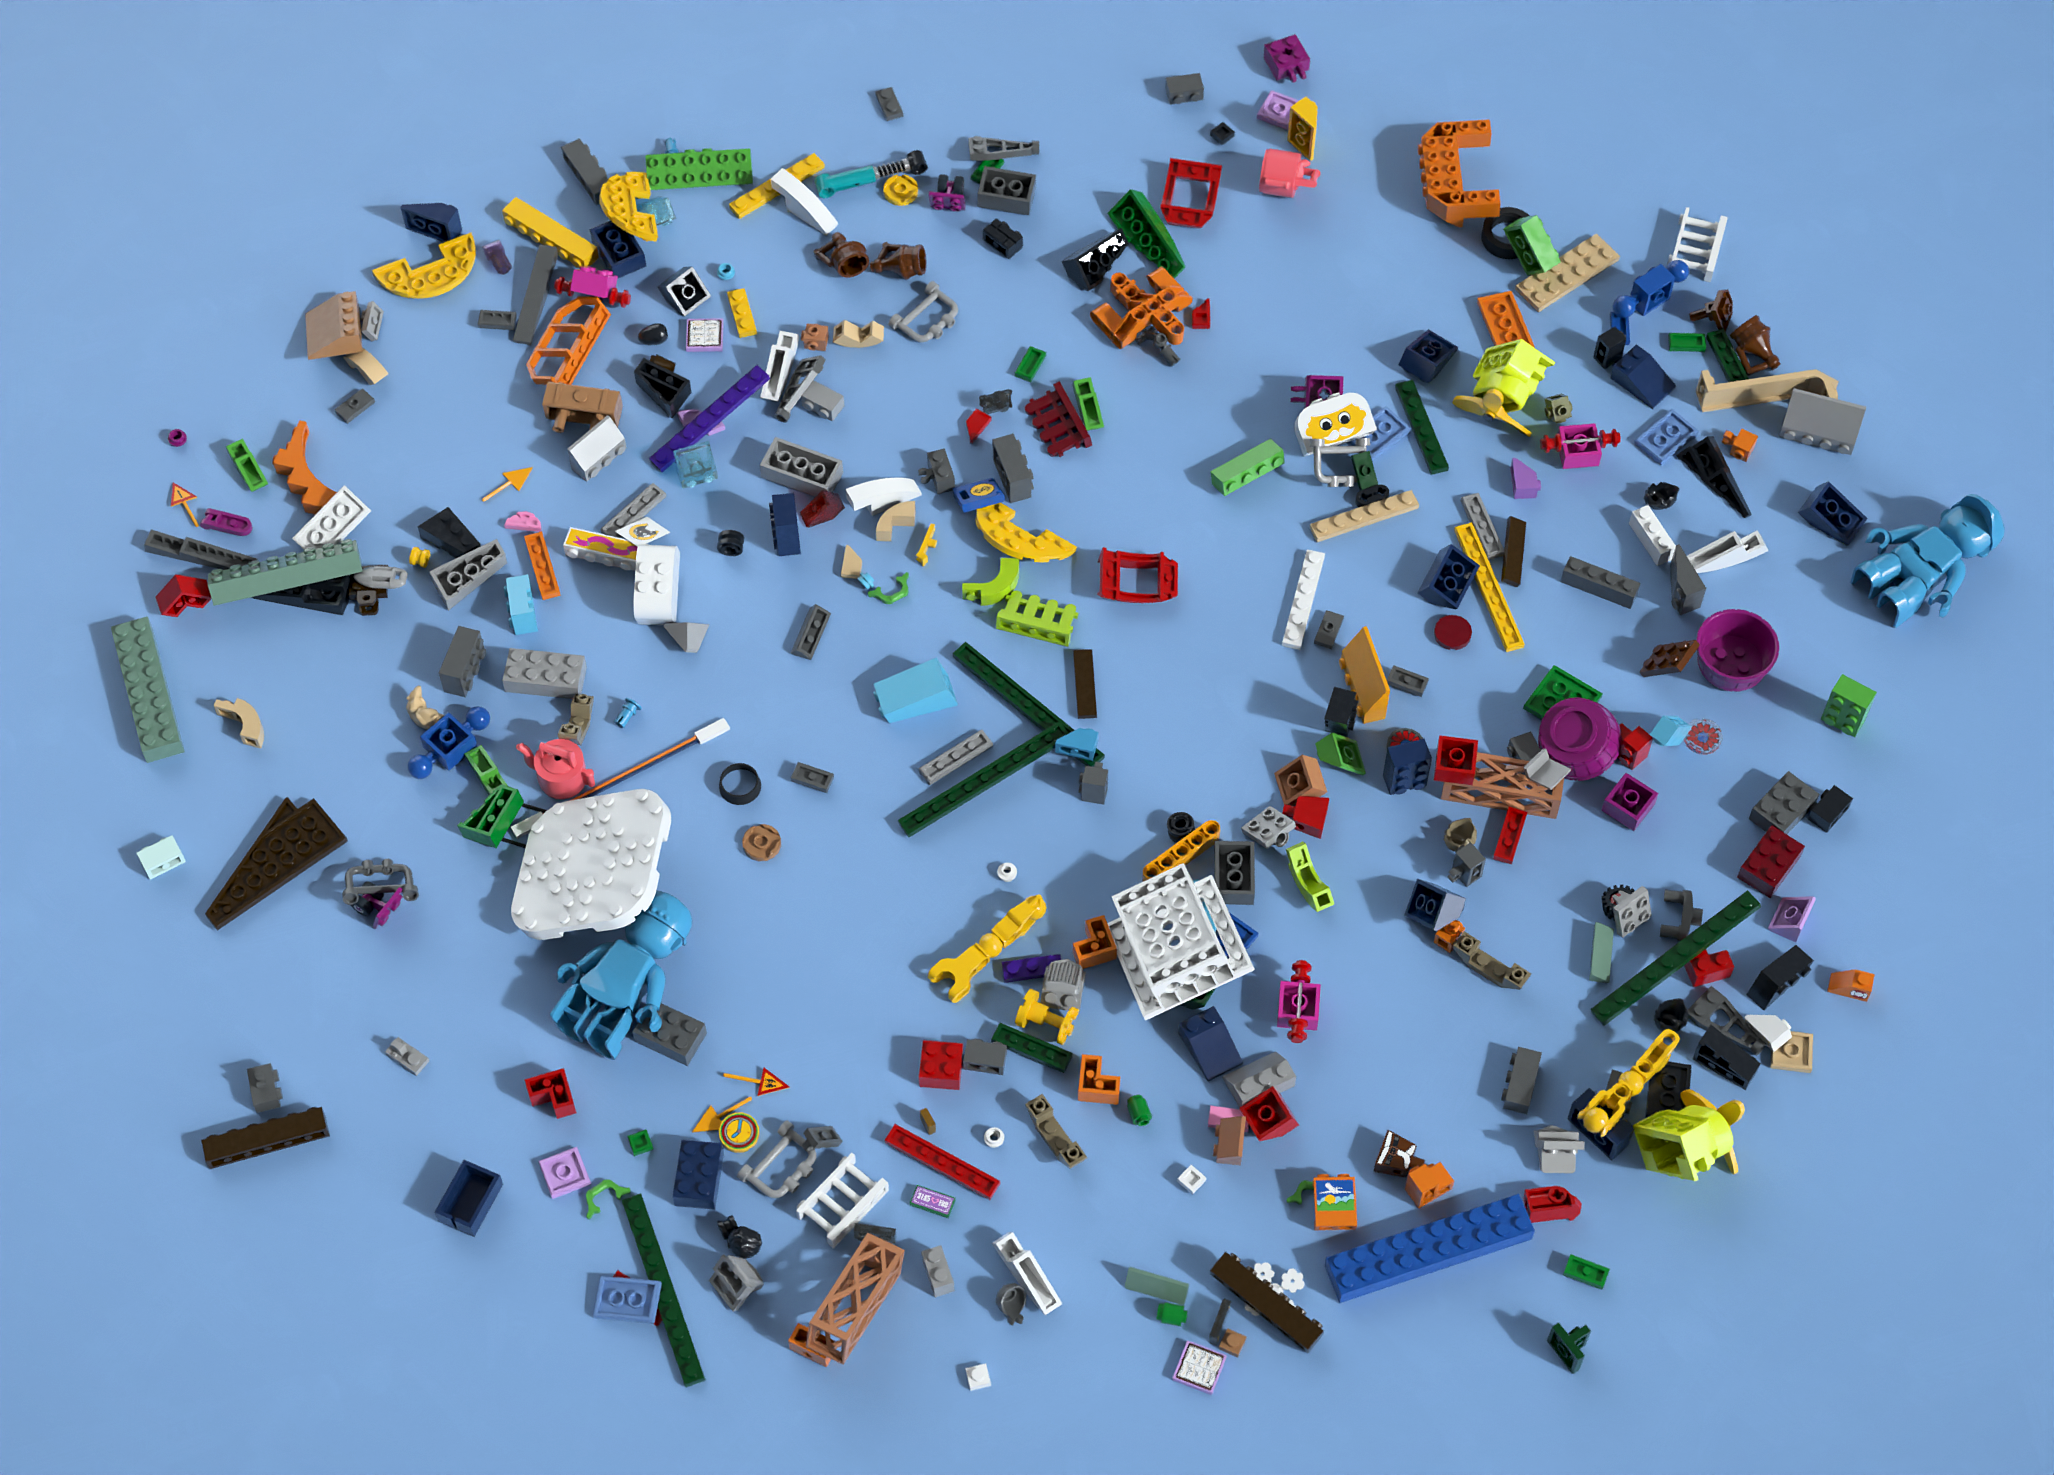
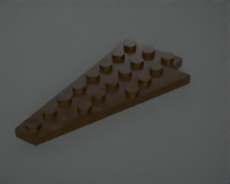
[205,797,348,931]

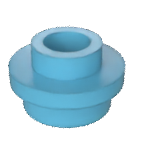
[717,263,735,280]
[857,572,874,590]

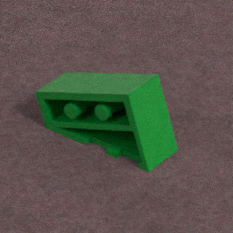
[457,784,524,849]

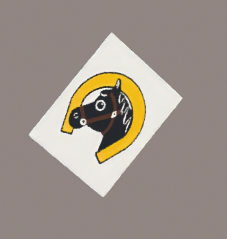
[615,517,670,547]

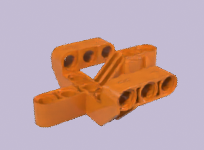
[1090,267,1193,349]

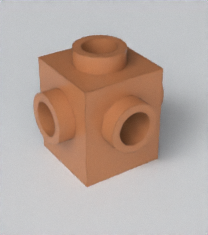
[801,324,829,351]

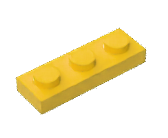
[727,288,757,338]

